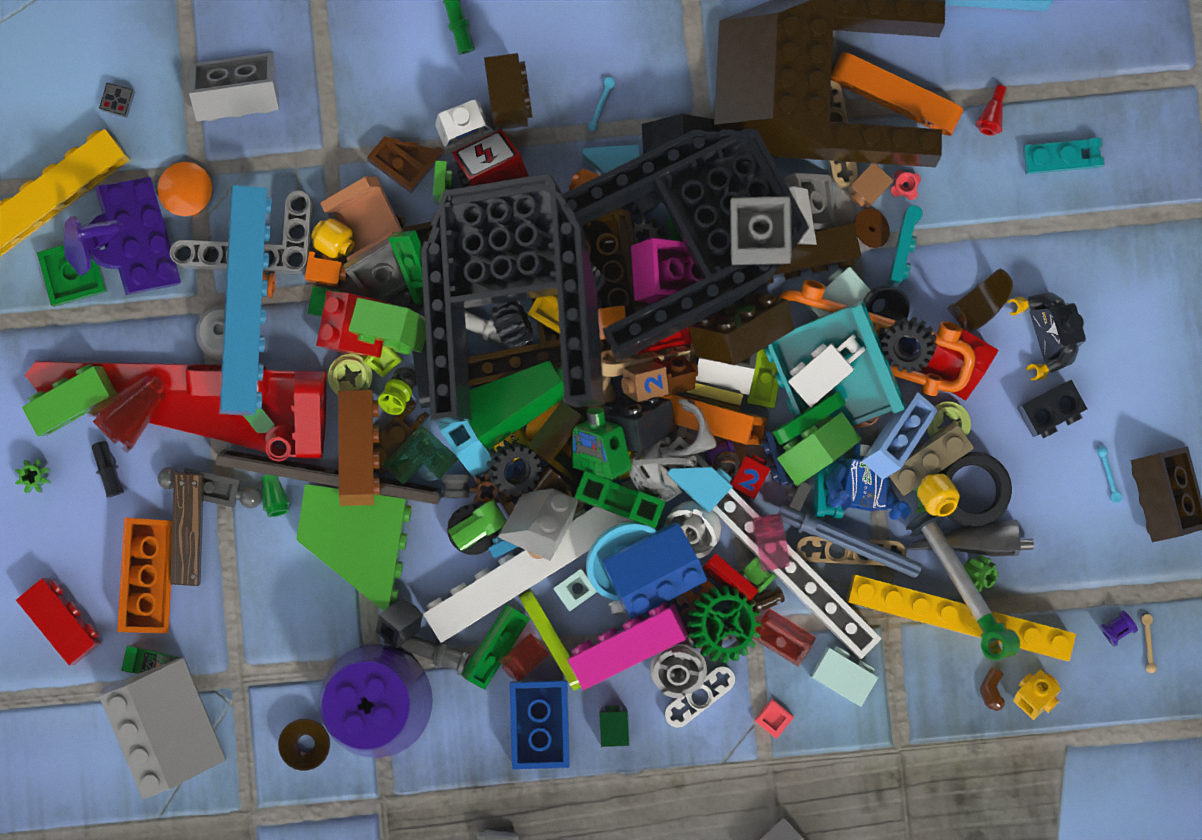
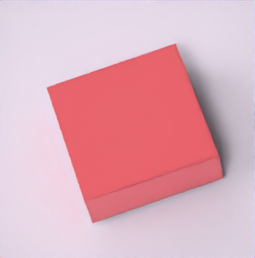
[754,699,794,739]

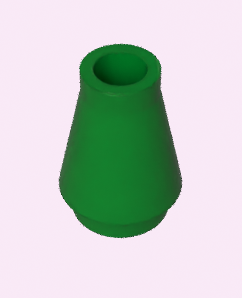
[261,474,291,517]

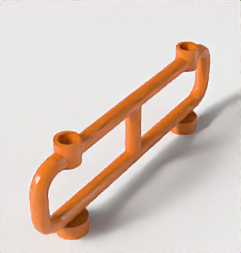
[777,280,975,396]

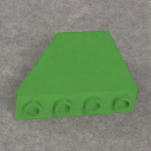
[296,484,412,610]

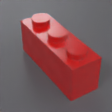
[16,578,101,666]

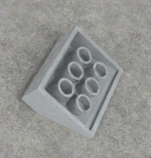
[99,657,226,799]

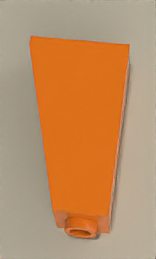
[659,394,768,445]

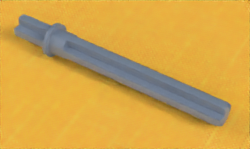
[776,505,922,578]

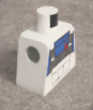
[435,99,494,151]

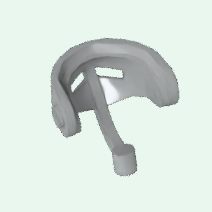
[659,399,716,458]
[629,437,697,498]

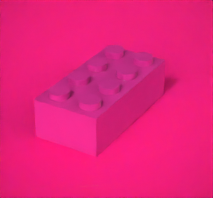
[568,602,689,690]

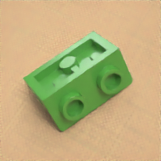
[433,161,453,204]

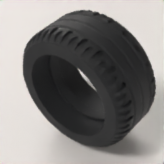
[939,452,1012,526]

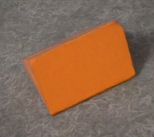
[598,306,626,340]

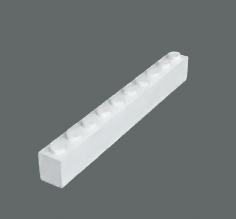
[660,437,882,659]
[423,465,682,643]

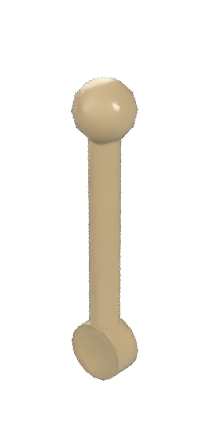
[1141,614,1157,673]

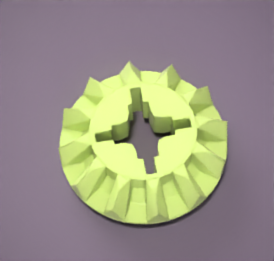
[328,354,373,395]
[927,402,971,437]

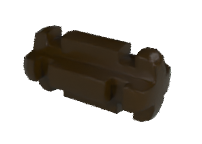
[750,587,785,610]

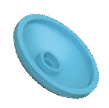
[586,522,657,601]

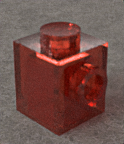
[499,633,549,681]

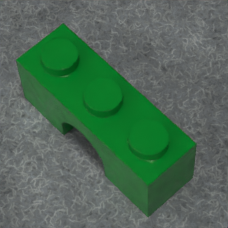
[575,471,666,529]

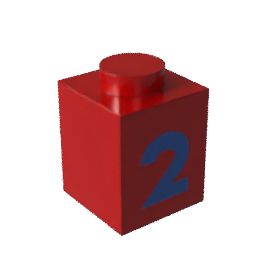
[730,454,770,500]

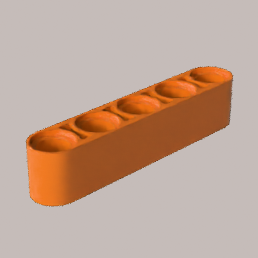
[831,52,964,136]

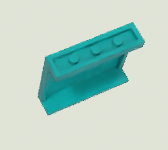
[765,301,906,439]

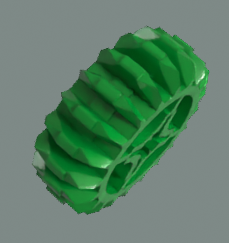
[686,585,762,663]

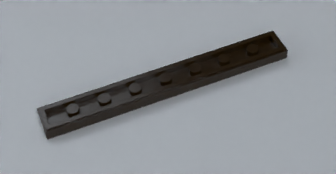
[216,449,443,505]

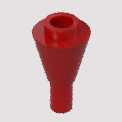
[975,85,1007,136]

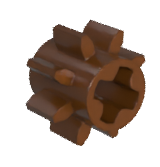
[469,471,503,504]

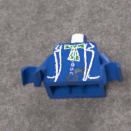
[826,444,912,520]

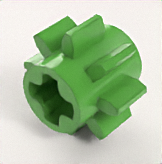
[15,459,51,493]
[963,555,998,592]

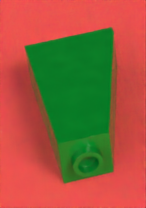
[468,361,564,449]

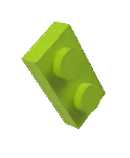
[746,349,779,409]

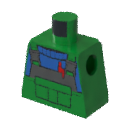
[573,407,632,480]

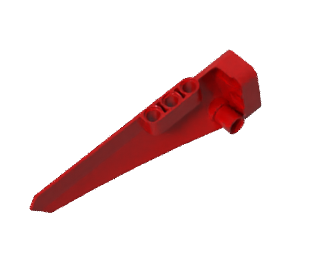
[24,361,327,461]

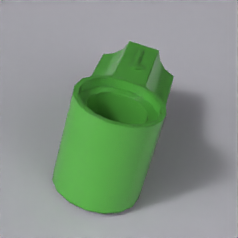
[448,499,507,551]

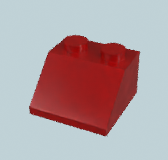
[316,291,391,358]
[918,321,999,401]

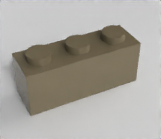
[889,420,974,496]

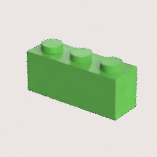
[22,364,118,437]

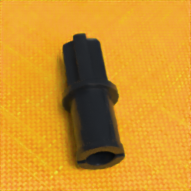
[91,441,124,498]

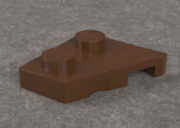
[367,136,444,193]

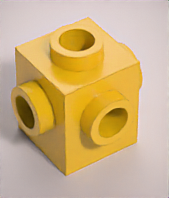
[1013,669,1062,720]

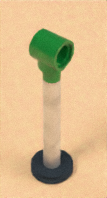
[906,512,1020,661]

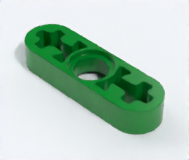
[772,390,847,445]

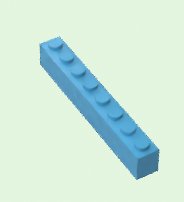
[219,185,272,416]

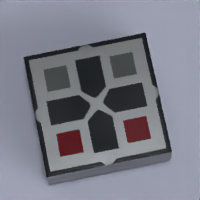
[99,82,135,118]

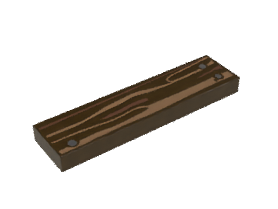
[170,472,204,586]

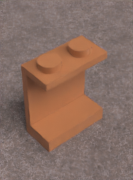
[320,177,403,262]

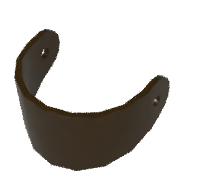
[947,268,1013,332]

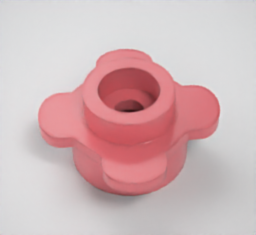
[890,170,921,200]

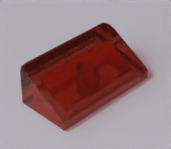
[752,608,816,667]

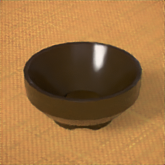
[278,719,330,771]

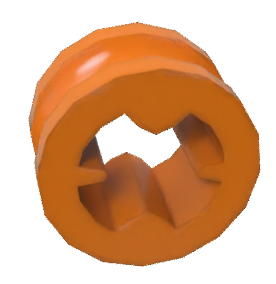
[263,272,276,298]

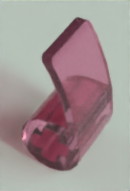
[752,513,789,571]

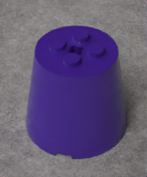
[319,644,433,758]

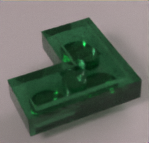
[383,425,459,485]

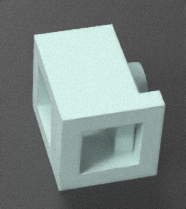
[553,569,597,611]

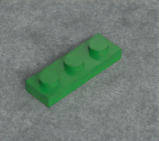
[461,604,531,690]

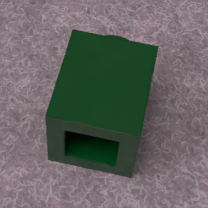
[599,705,629,747]

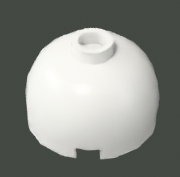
[663,501,722,558]

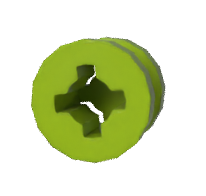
[378,379,412,415]

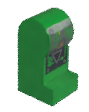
[121,645,180,674]

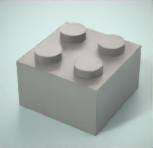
[731,197,791,265]

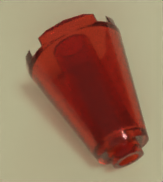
[88,375,166,453]

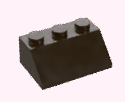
[1130,446,1202,543]

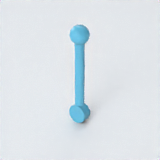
[587,77,615,131]
[1097,446,1122,503]

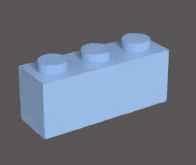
[862,392,939,480]

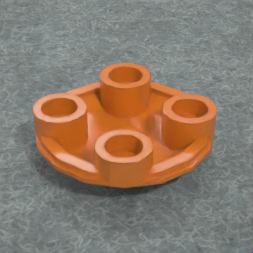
[157,162,213,217]

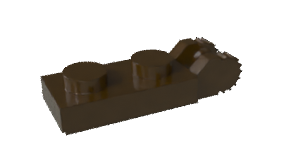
[374,400,430,477]

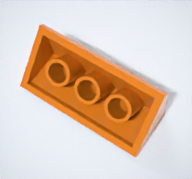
[117,518,173,633]

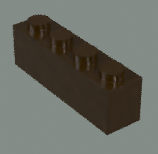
[759,223,862,287]

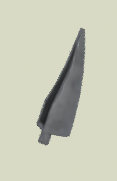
[905,520,1034,557]

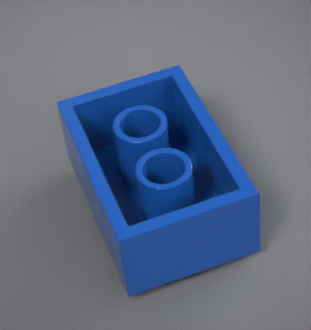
[510,680,570,769]

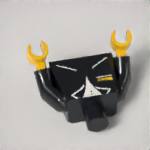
[1007,292,1086,381]

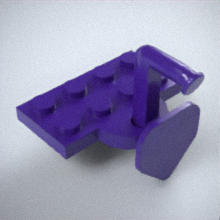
[64,177,181,295]

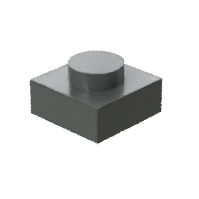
[786,482,812,512]

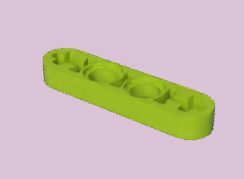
[519,589,581,691]

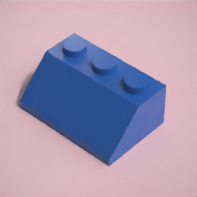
[601,521,707,620]

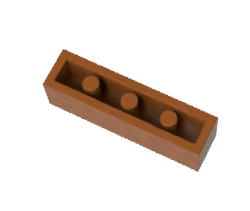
[338,390,380,506]

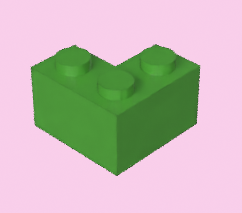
[349,298,426,355]
[777,412,862,486]

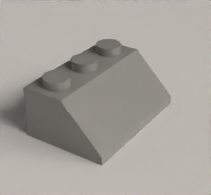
[189,52,279,122]

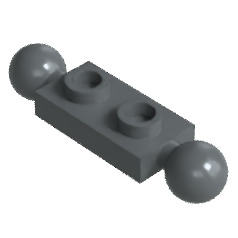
[157,467,262,508]

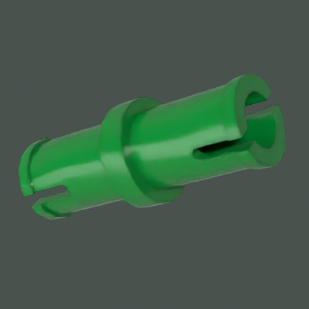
[443,0,475,55]

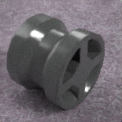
[441,474,470,498]

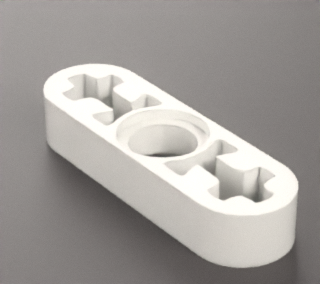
[665,666,735,727]

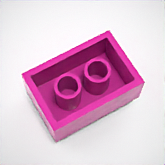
[631,238,703,303]

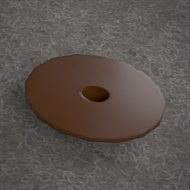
[854,208,890,248]

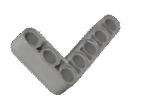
[170,190,314,275]

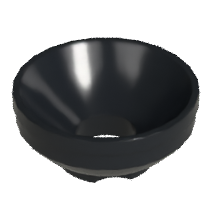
[863,285,910,336]

